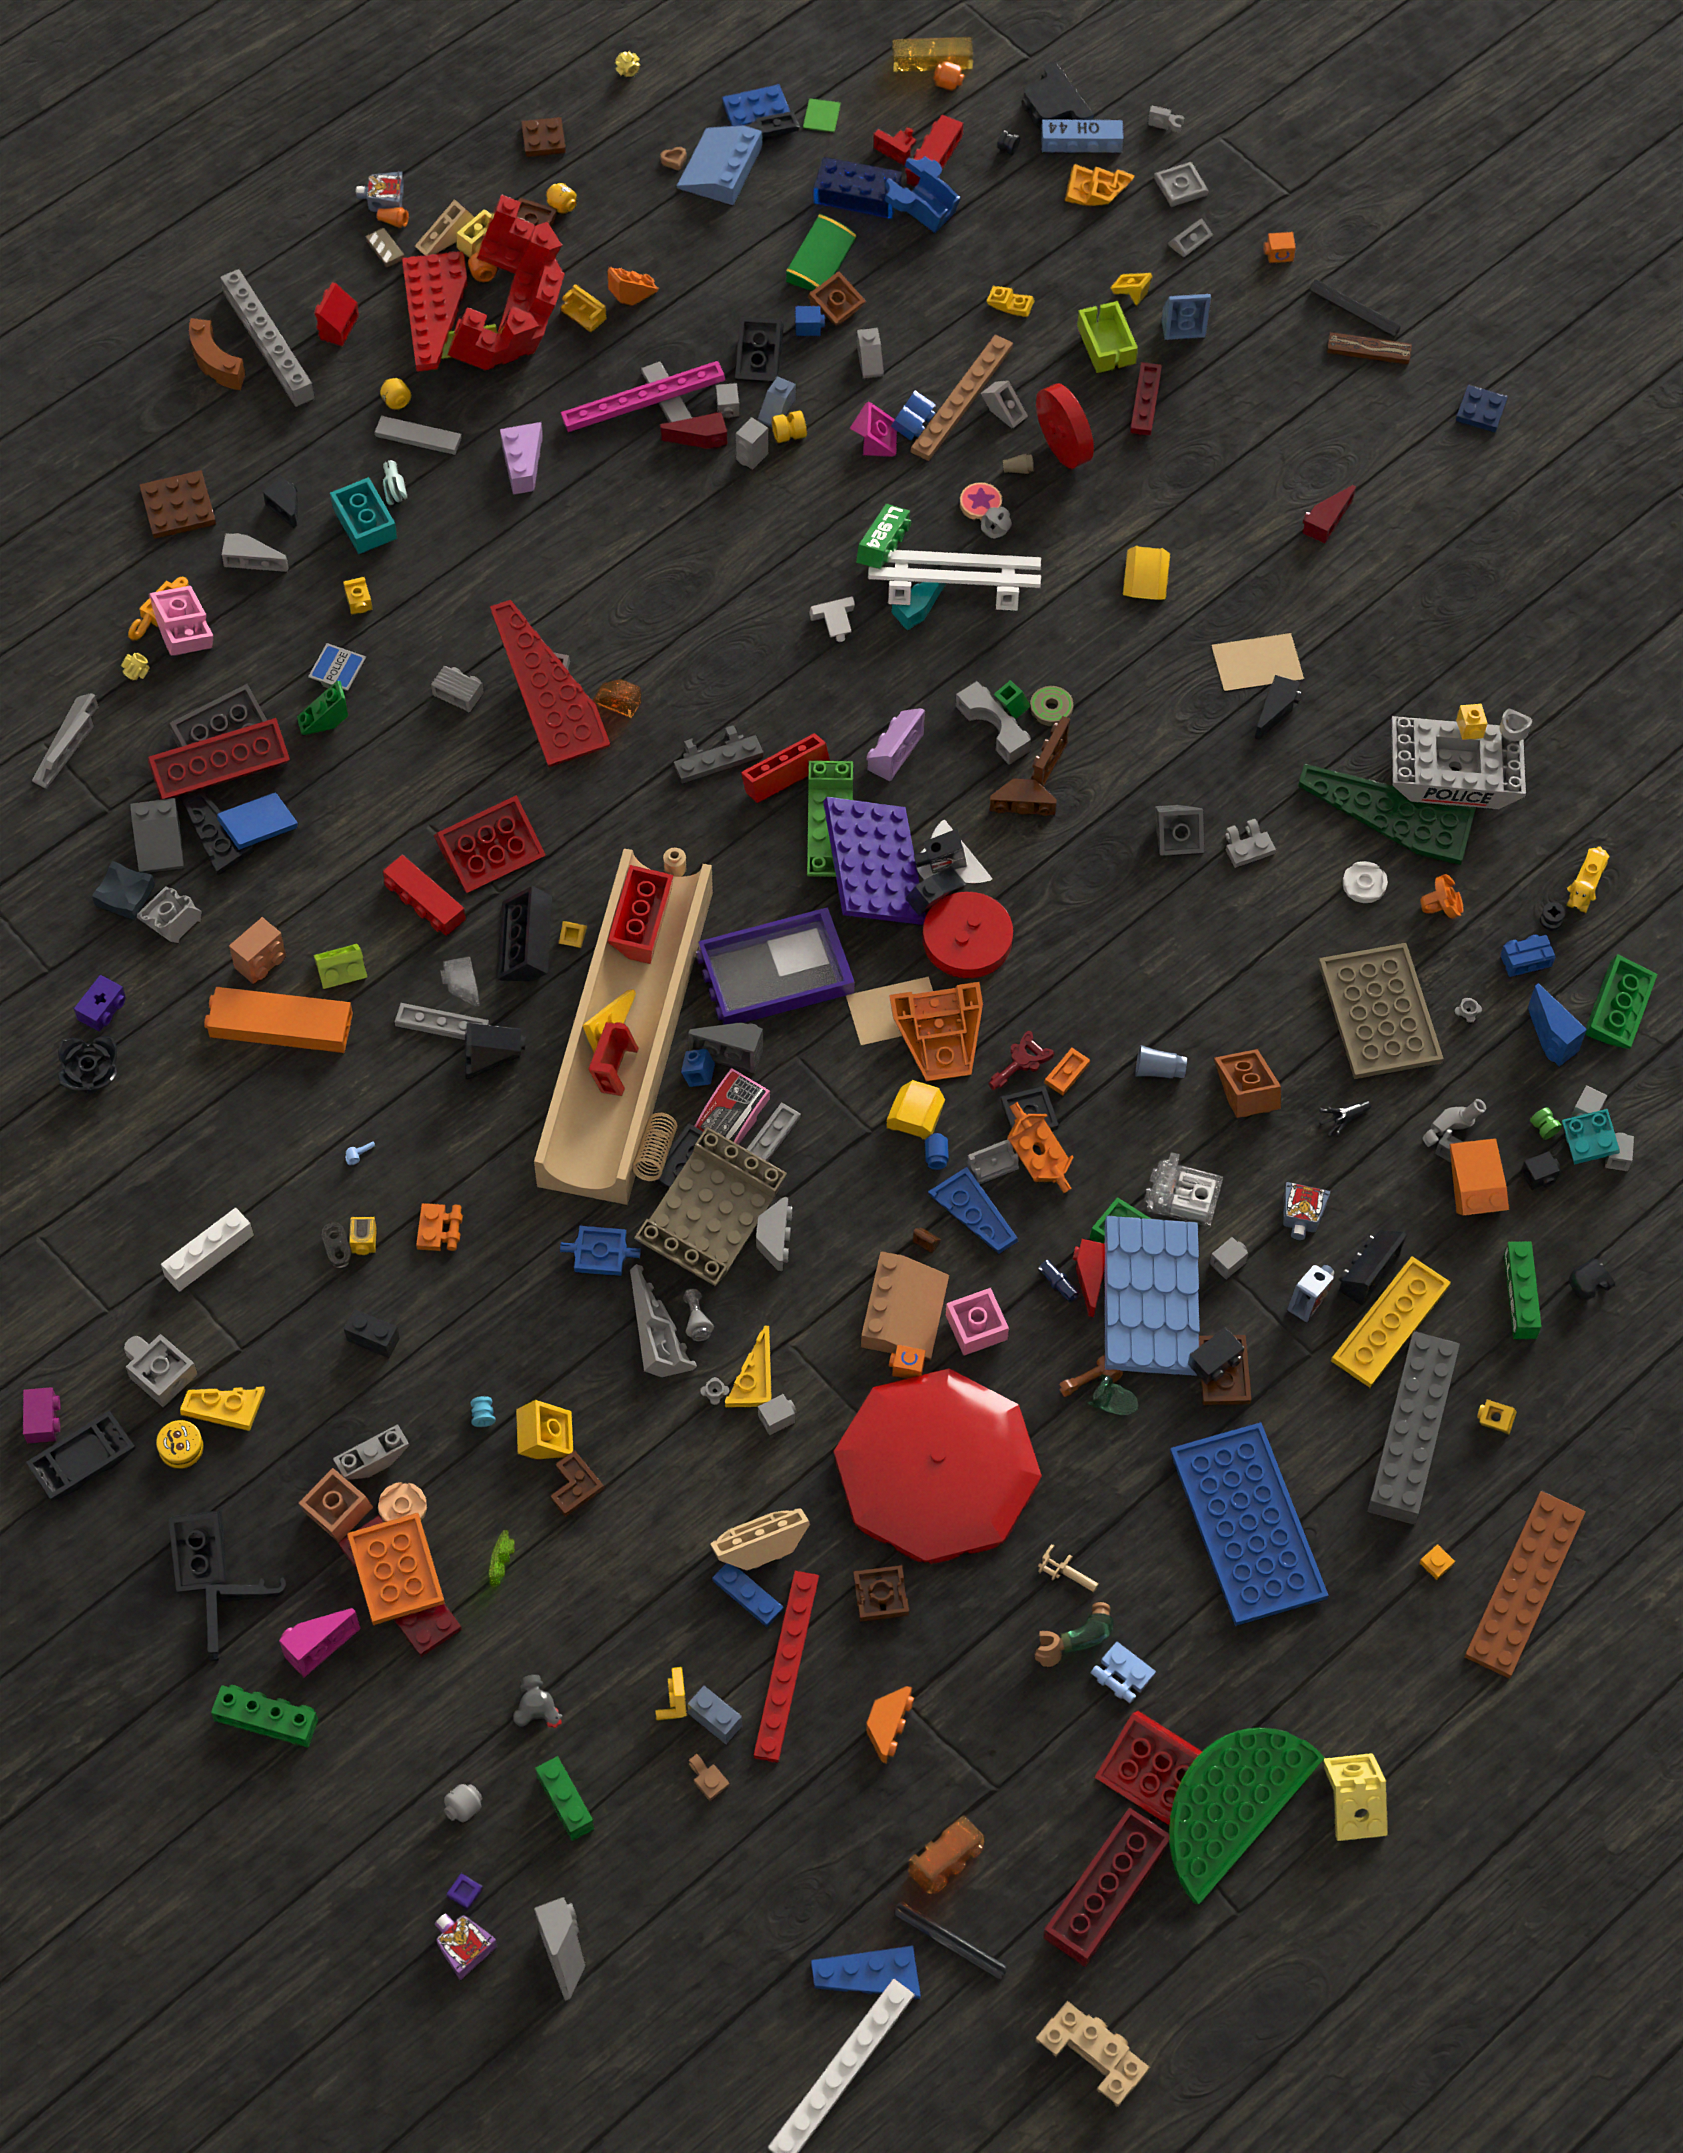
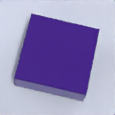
[447,1873,483,1910]

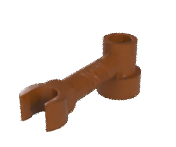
[1059,1355,1123,1397]

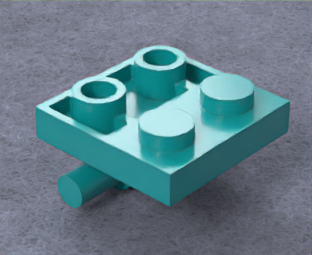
[1562,1109,1620,1165]

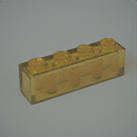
[892,37,973,71]

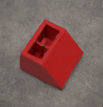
[314,282,359,346]

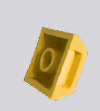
[1123,545,1170,600]
[887,1080,945,1139]

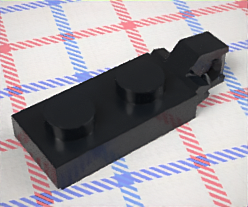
[743,111,799,138]

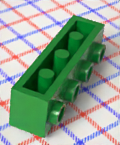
[211,1685,318,1748]

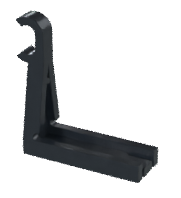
[206,1577,286,1661]

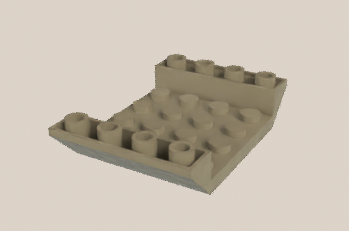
[634,1127,787,1286]

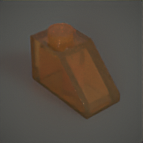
[593,679,641,718]

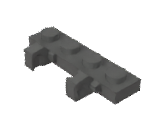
[674,725,764,783]

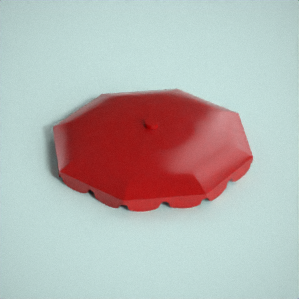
[834,1369,1042,1563]

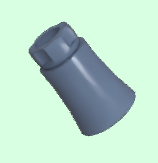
[1135,1045,1187,1078]

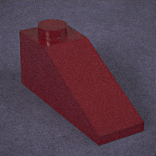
[660,412,727,449]
[1302,485,1356,543]

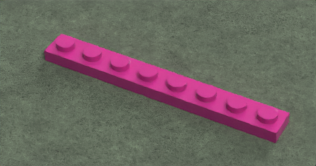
[561,361,725,432]

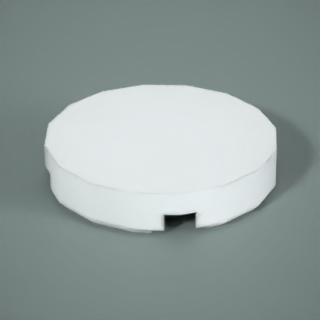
[1342,861,1388,903]

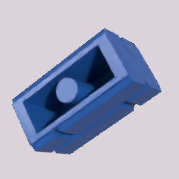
[1501,935,1555,977]

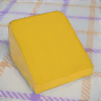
[559,921,587,948]

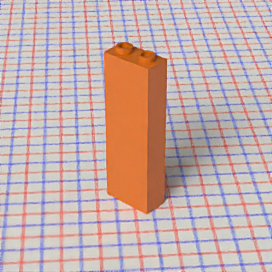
[204,987,353,1053]

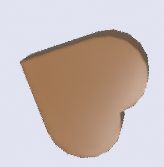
[661,147,687,171]

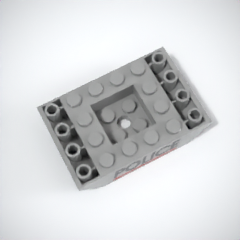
[1391,716,1526,809]

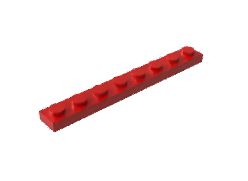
[754,1571,819,1763]

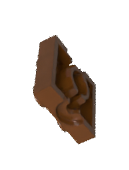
[853,1565,909,1622]

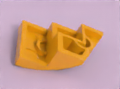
[1065,164,1134,205]

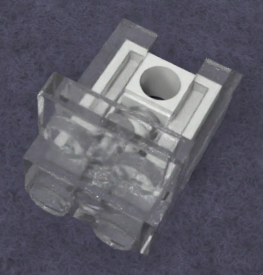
[1144,1152,1223,1227]

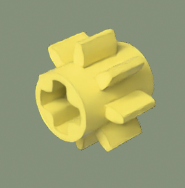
[615,51,640,77]
[121,653,150,680]

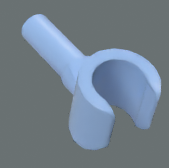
[345,1142,375,1165]

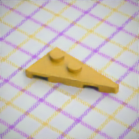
[582,989,636,1053]
[725,1326,771,1407]

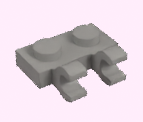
[1225,819,1276,868]

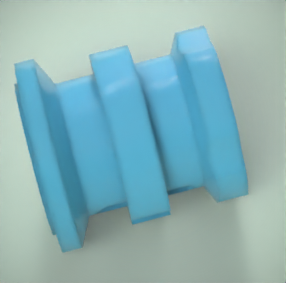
[471,1396,496,1427]

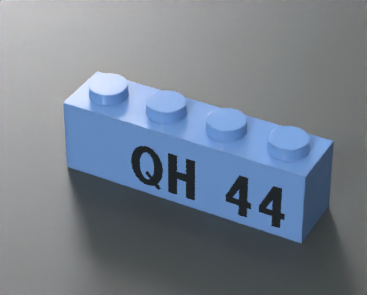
[1041,120,1123,153]

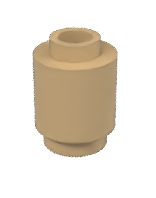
[663,848,686,877]

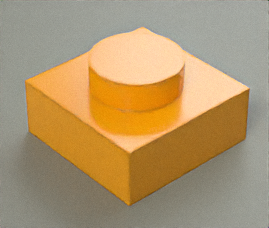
[1419,1544,1455,1580]

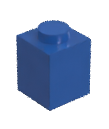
[796,306,825,336]

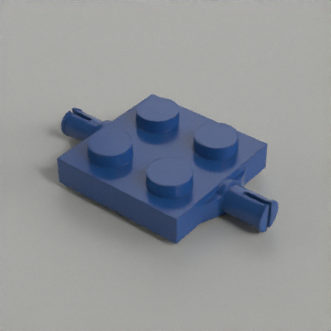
[560,1226,641,1276]

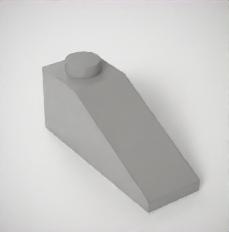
[222,533,288,572]

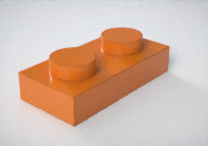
[1045,1048,1090,1096]

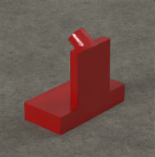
[873,128,916,166]

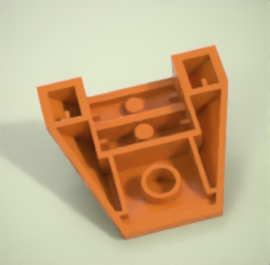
[889,982,983,1082]

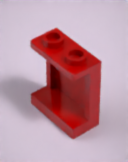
[588,1022,639,1096]

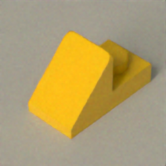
[1111,273,1153,305]

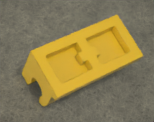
[561,284,606,332]

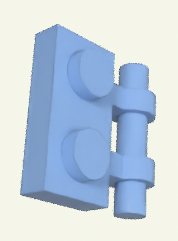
[1091,1642,1156,1703]

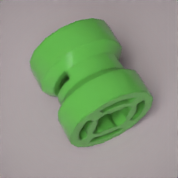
[1530,1107,1562,1140]

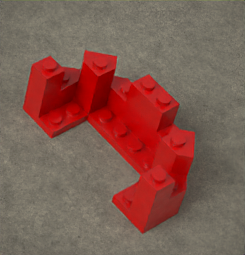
[447,195,565,370]

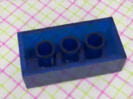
[814,157,902,218]

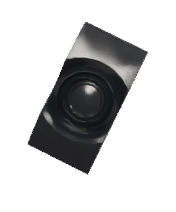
[26,1410,135,1501]

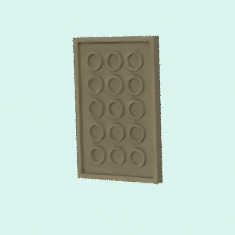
[1318,943,1443,1079]

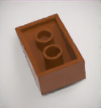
[1214,1049,1281,1118]

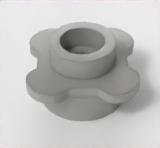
[1455,998,1482,1023]
[701,1377,729,1405]

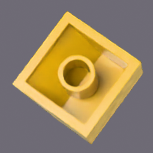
[516,1400,573,1459]

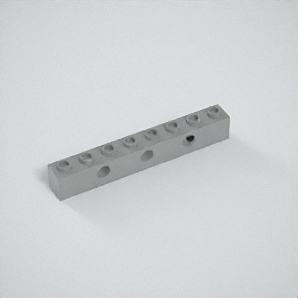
[221,269,314,407]

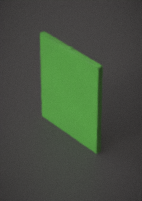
[803,99,841,133]

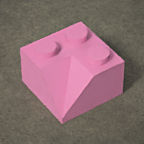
[946,1288,1009,1355]

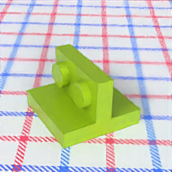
[314,944,367,989]

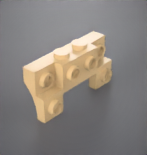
[1036,2001,1149,2107]

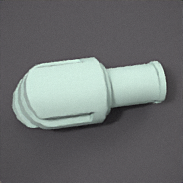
[383,461,407,505]

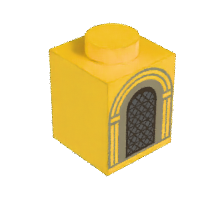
[350,1217,377,1255]

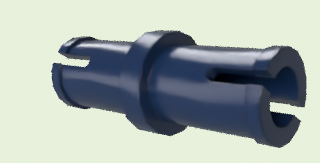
[1038,1260,1080,1303]

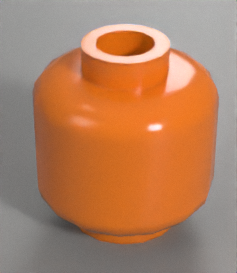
[933,61,964,91]
[468,252,498,282]

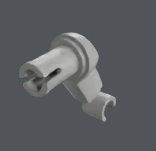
[1423,1099,1486,1147]

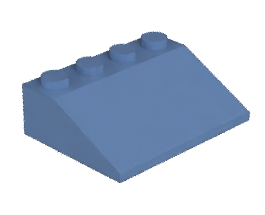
[677,126,762,205]

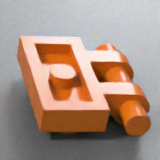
[416,1203,463,1251]

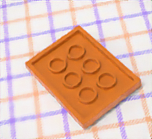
[347,1513,445,1625]

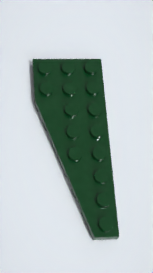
[1298,764,1476,865]

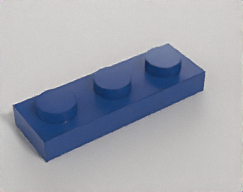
[713,1563,783,1627]

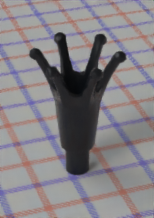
[1319,1101,1371,1137]

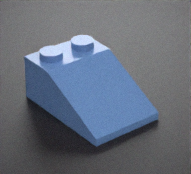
[1162,294,1211,340]

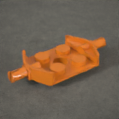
[1008,1102,1073,1194]

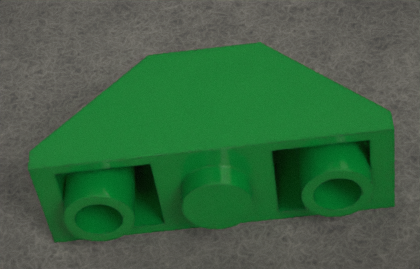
[297,680,348,735]

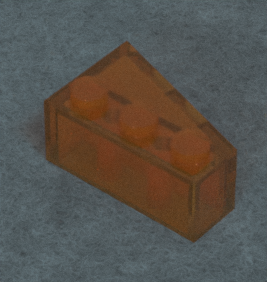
[908,1815,985,1895]

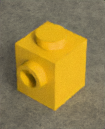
[1456,704,1487,740]

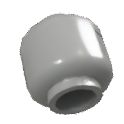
[444,1784,482,1822]

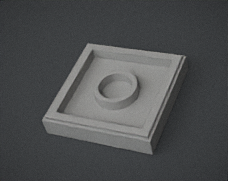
[1154,162,1208,207]

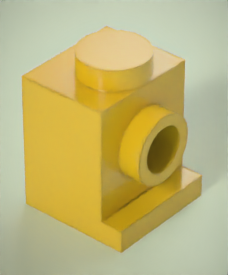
[344,577,372,614]
[1477,1400,1517,1434]

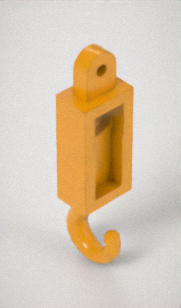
[128,577,188,641]

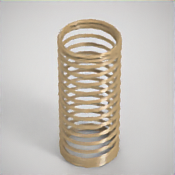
[632,1113,678,1181]

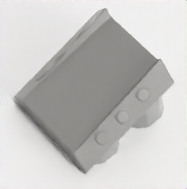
[137,887,202,943]

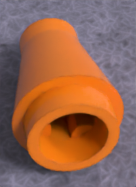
[377,207,409,228]

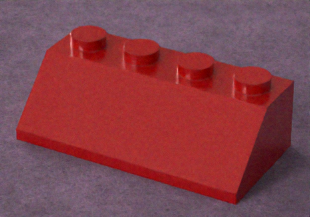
[608,865,674,964]

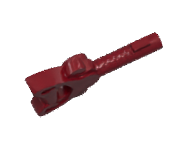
[989,1031,1054,1090]

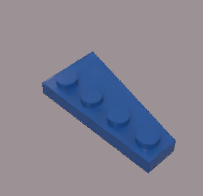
[928,1167,1018,1254]
[811,1946,921,1999]

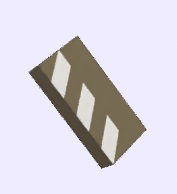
[366,228,404,267]

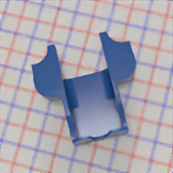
[884,156,961,233]

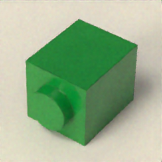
[994,680,1031,720]

